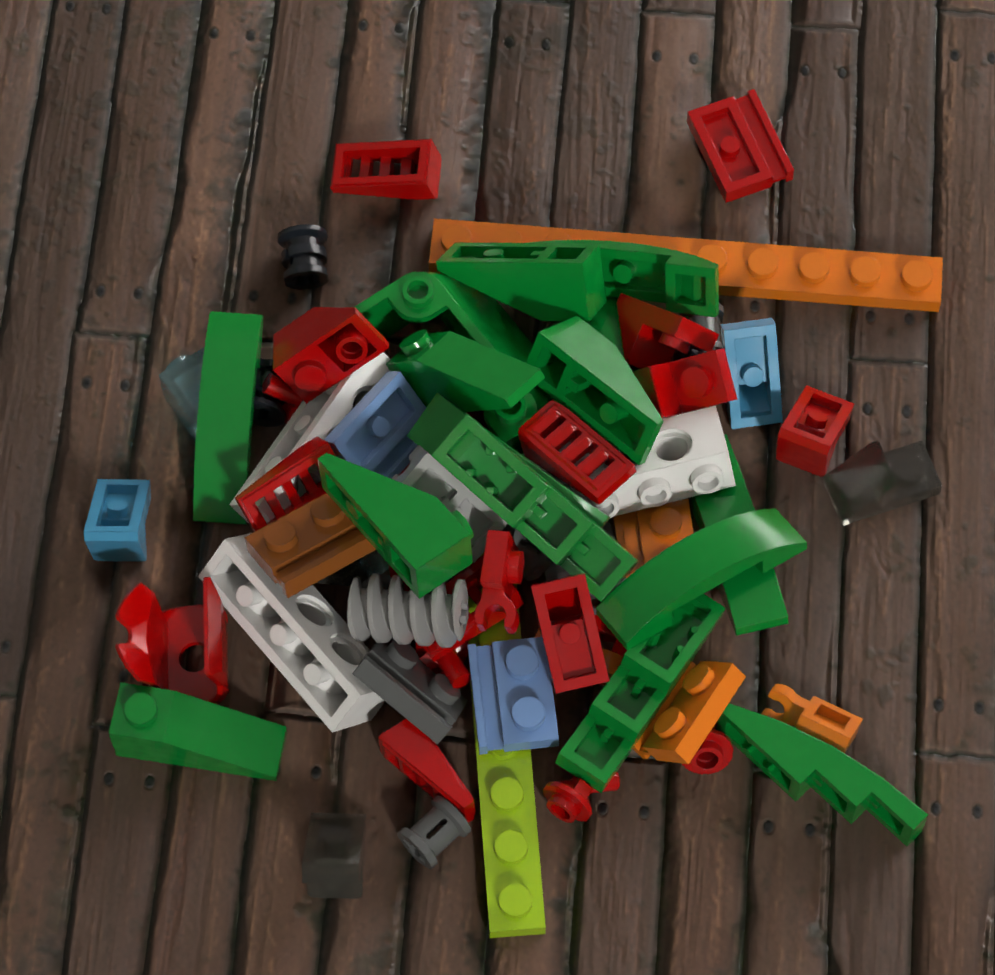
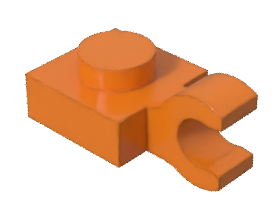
[761,684,863,753]

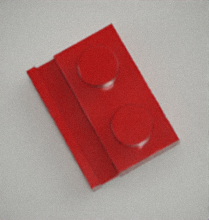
[687,89,794,203]

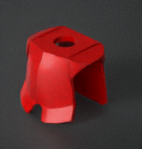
[115,577,229,704]

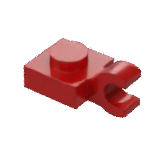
[474,530,525,634]

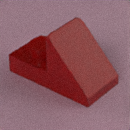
[617,293,719,369]
[633,348,737,419]
[776,385,855,477]
[531,573,610,694]

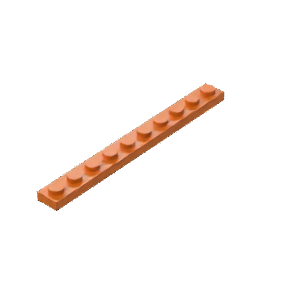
[429,218,943,312]

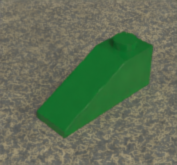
[436,242,607,323]
[526,316,664,465]
[386,330,545,412]
[317,453,474,599]
[108,682,287,781]

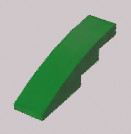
[431,414,639,602]
[691,434,789,636]
[555,594,726,793]
[716,703,928,847]

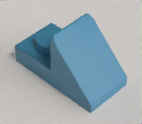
[720,318,783,429]
[83,479,151,562]

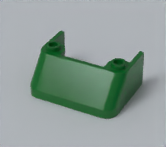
[355,272,559,454]

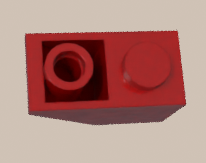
[273,307,389,404]

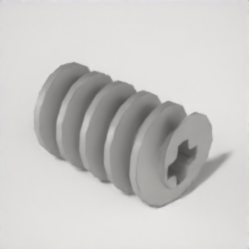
[347,573,469,648]

